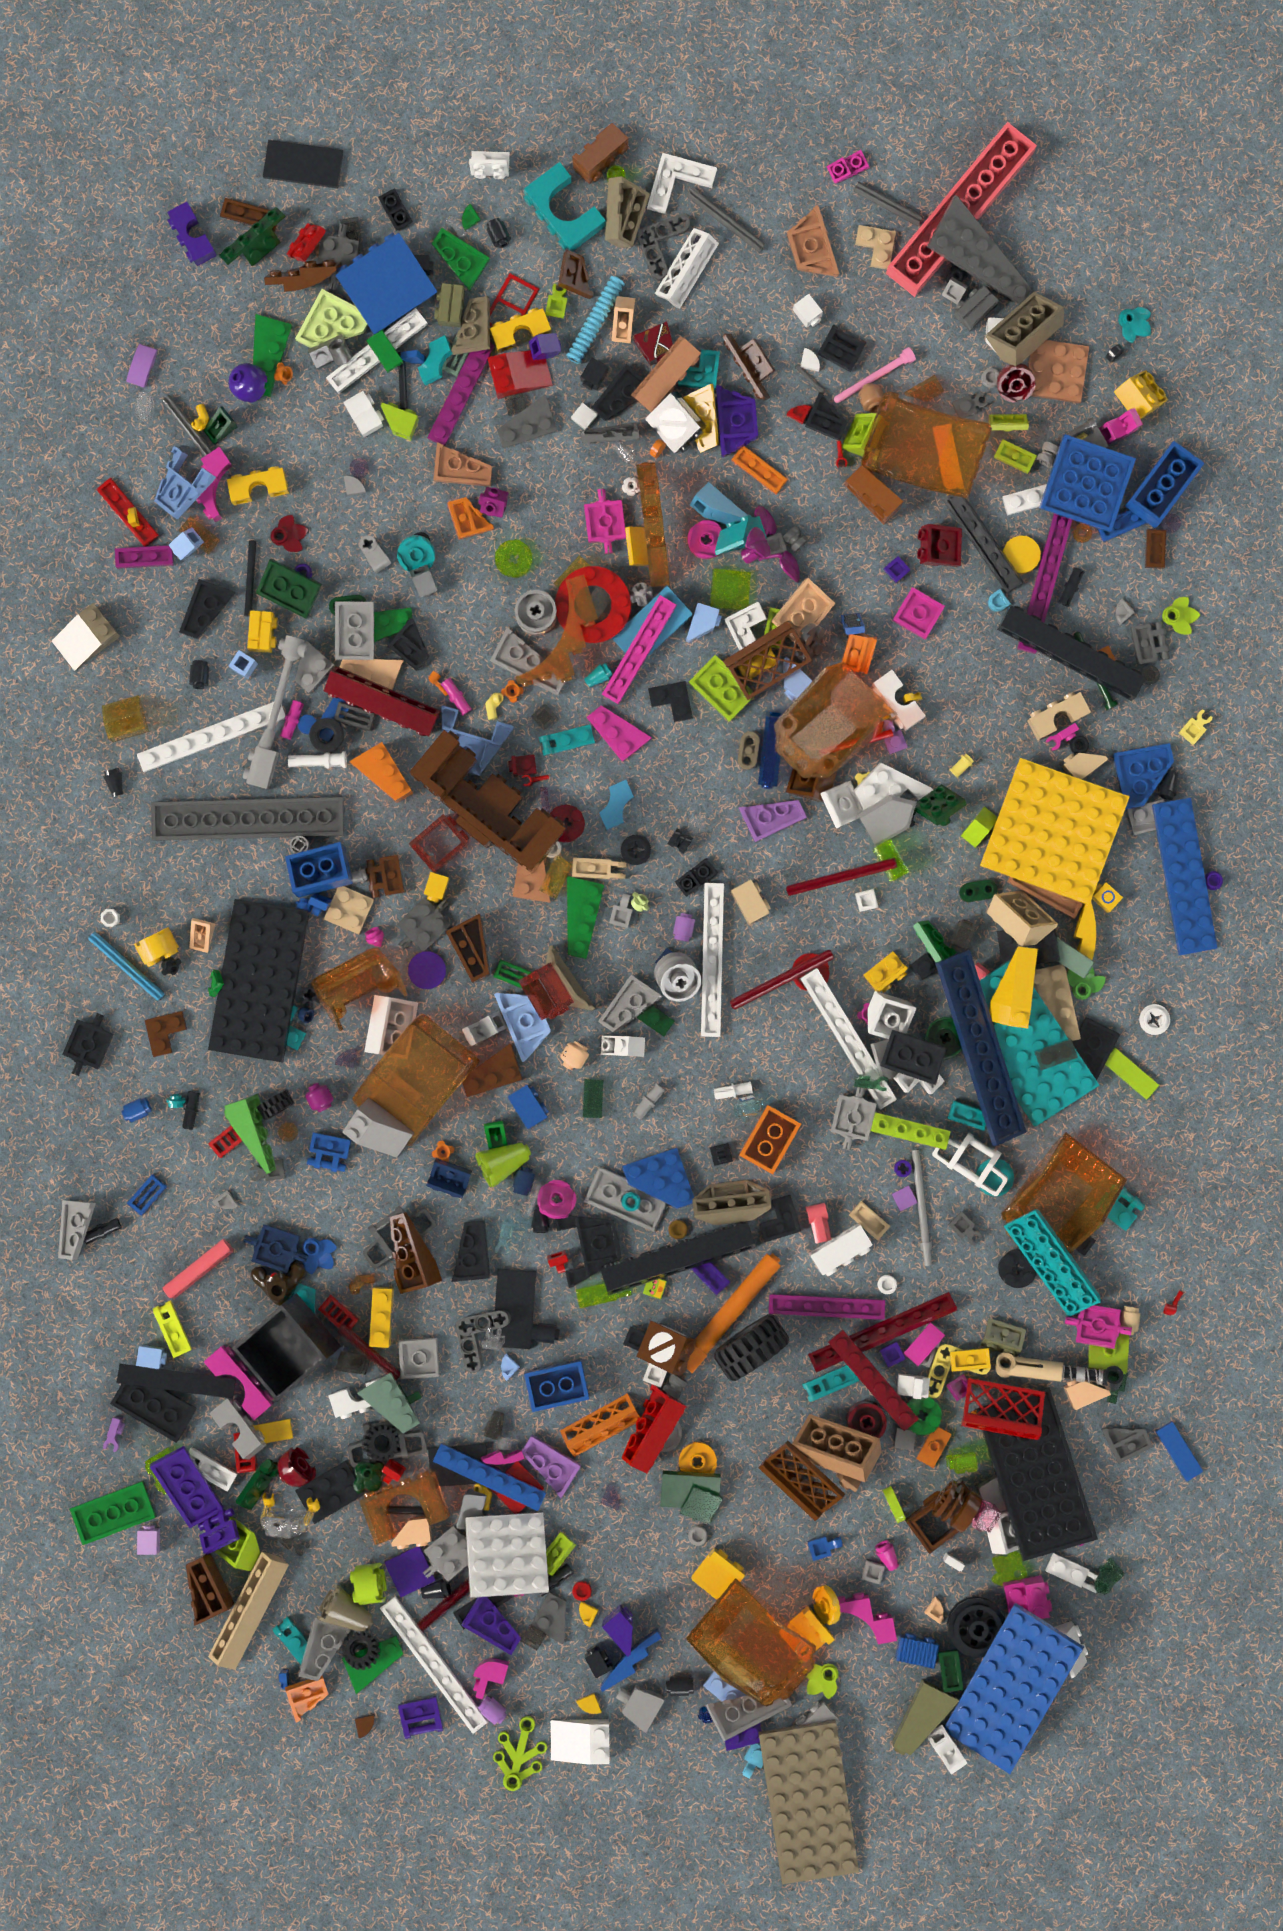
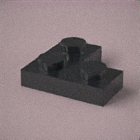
[648,681,693,723]
[759,1194,802,1242]

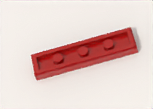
[96,477,159,547]

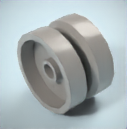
[514,590,557,636]
[654,952,701,1002]

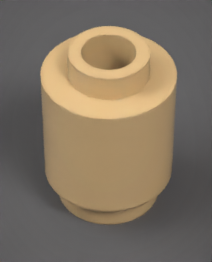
[1120,1306,1141,1335]

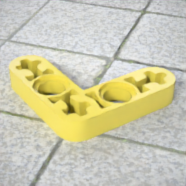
[927,1343,991,1398]

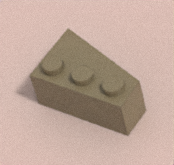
[605,176,650,248]

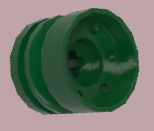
[924,1017,962,1060]

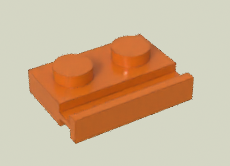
[840,633,877,674]

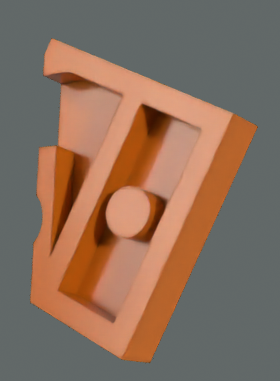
[447,497,494,540]
[285,1675,328,1723]

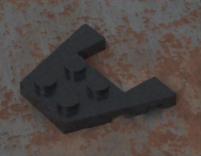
[555,1215,622,1288]

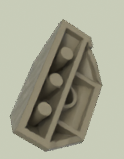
[543,945,595,1011]
[692,1180,771,1225]

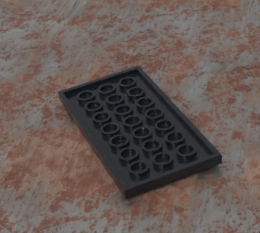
[208,899,310,1063]
[975,1387,1098,1562]

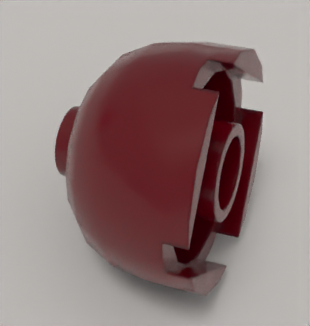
[997,363,1036,403]
[278,1447,316,1487]

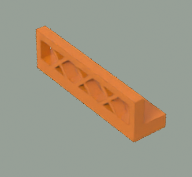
[560,1393,641,1457]

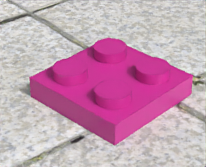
[892,587,945,640]

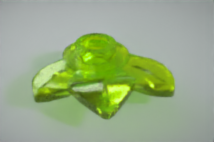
[991,1551,1027,1586]

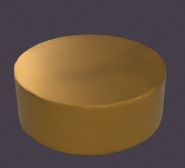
[668,1220,688,1239]

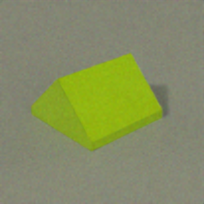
[842,413,883,458]

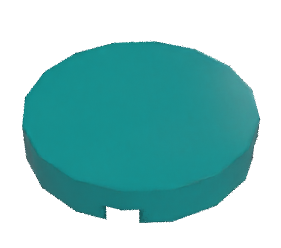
[397,535,435,572]
[976,1159,1014,1197]

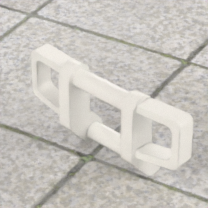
[932,1132,1008,1196]

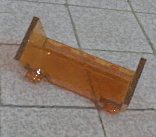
[311,948,408,1031]

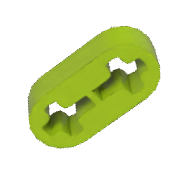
[882,1486,906,1524]

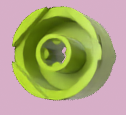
[350,1562,387,1605]

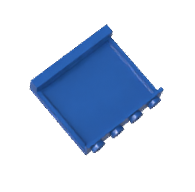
[335,232,437,335]

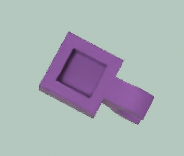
[883,719,908,755]
[103,1416,125,1452]

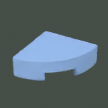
[501,1353,520,1381]

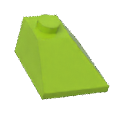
[215,1517,261,1572]

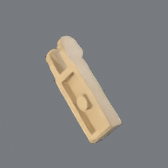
[572,858,627,880]

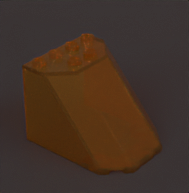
[774,661,898,778]
[1001,1132,1127,1254]
[685,1578,816,1707]

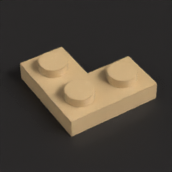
[855,225,896,270]

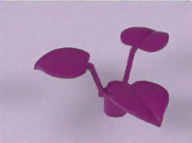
[741,505,800,583]

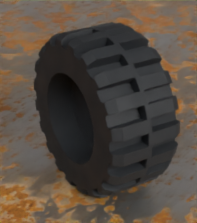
[714,1314,789,1381]

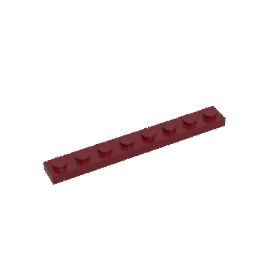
[808,1292,957,1373]

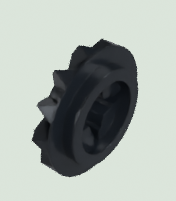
[621,835,651,865]

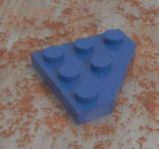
[1113,743,1174,810]
[622,1148,694,1209]

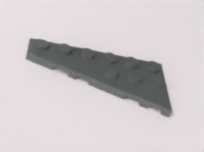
[927,195,1031,305]

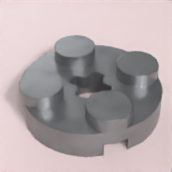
[793,623,825,661]

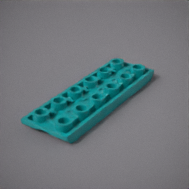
[1004,1209,1101,1317]

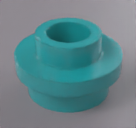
[166,1094,186,1108]
[622,1192,641,1211]

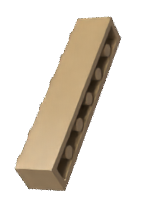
[208,1552,289,1670]

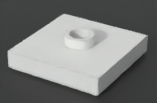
[820,781,863,828]

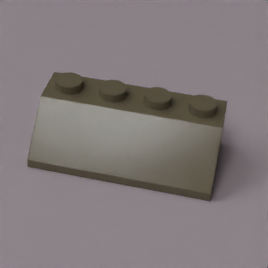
[986,292,1064,366]

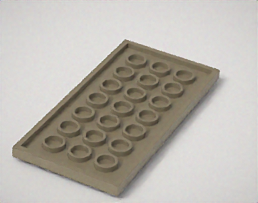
[758,1720,859,1885]

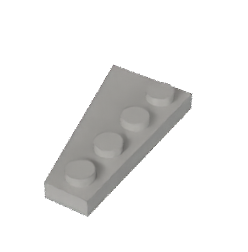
[490,628,567,696]
[706,1688,792,1742]

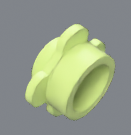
[631,892,649,912]

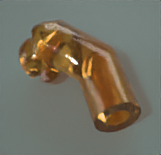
[349,1274,375,1295]

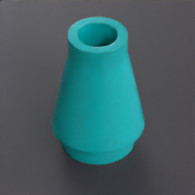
[584,662,613,688]

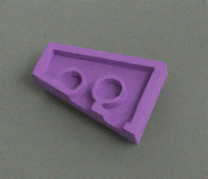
[738,800,807,842]
[522,1435,581,1498]

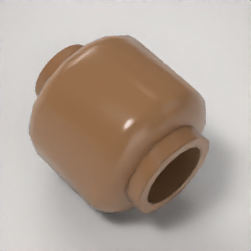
[858,383,886,413]

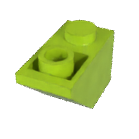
[381,402,419,441]

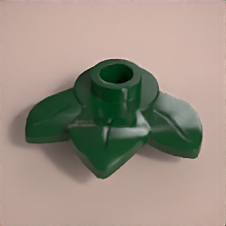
[353,1461,385,1494]

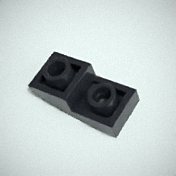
[378,188,413,231]
[675,858,718,897]

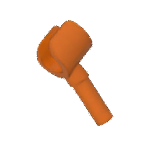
[428,671,448,696]

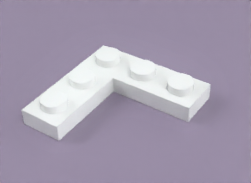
[647,153,717,214]

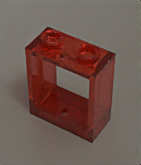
[408,814,469,873]
[518,962,574,1020]

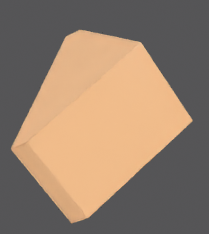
[189,918,215,953]

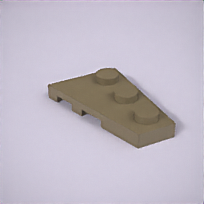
[451,296,490,355]

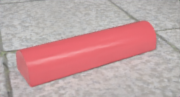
[163,1238,234,1299]

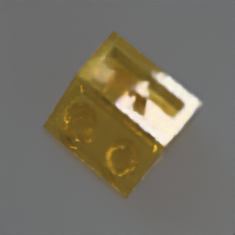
[102,695,149,742]

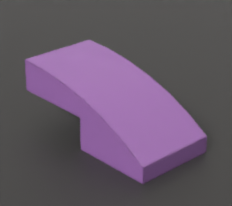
[126,344,158,388]

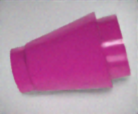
[875,1540,899,1571]

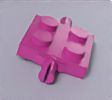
[584,489,626,554]
[1065,1305,1132,1349]

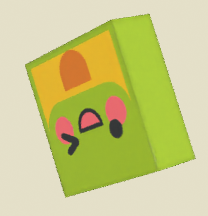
[642,1279,667,1300]

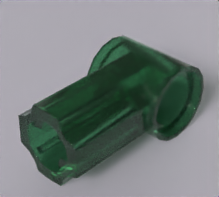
[1094,1558,1125,1595]

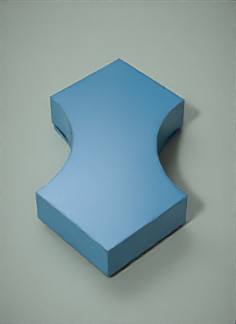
[599,780,634,830]

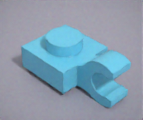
[742,1743,763,1779]

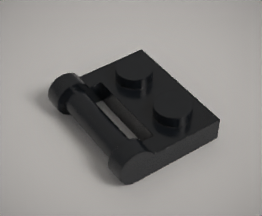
[817,324,867,372]

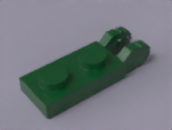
[235,1459,279,1510]

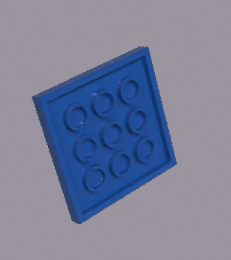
[1039,434,1136,532]

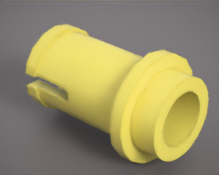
[949,754,974,778]

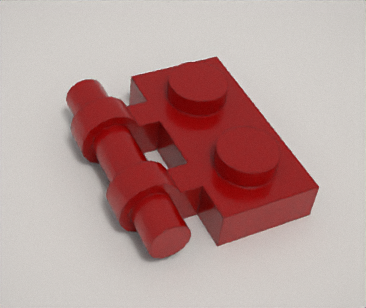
[286,223,326,262]

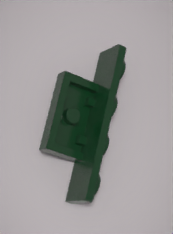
[219,207,286,267]

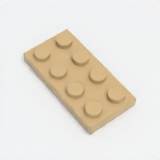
[1033,964,1081,1041]

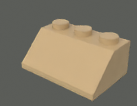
[987,890,1058,947]

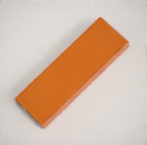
[731,446,788,495]

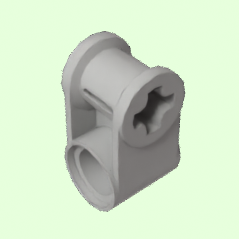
[359,535,392,574]

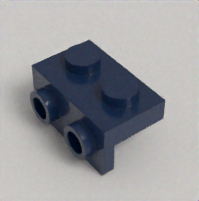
[426,1158,472,1198]

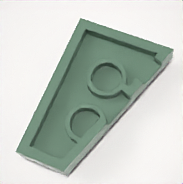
[357,1372,421,1433]

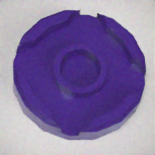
[408,951,446,989]

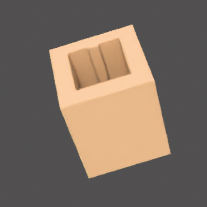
[392,1516,432,1549]

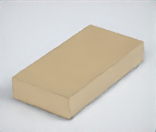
[849,1201,890,1241]

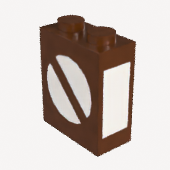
[636,1321,697,1376]

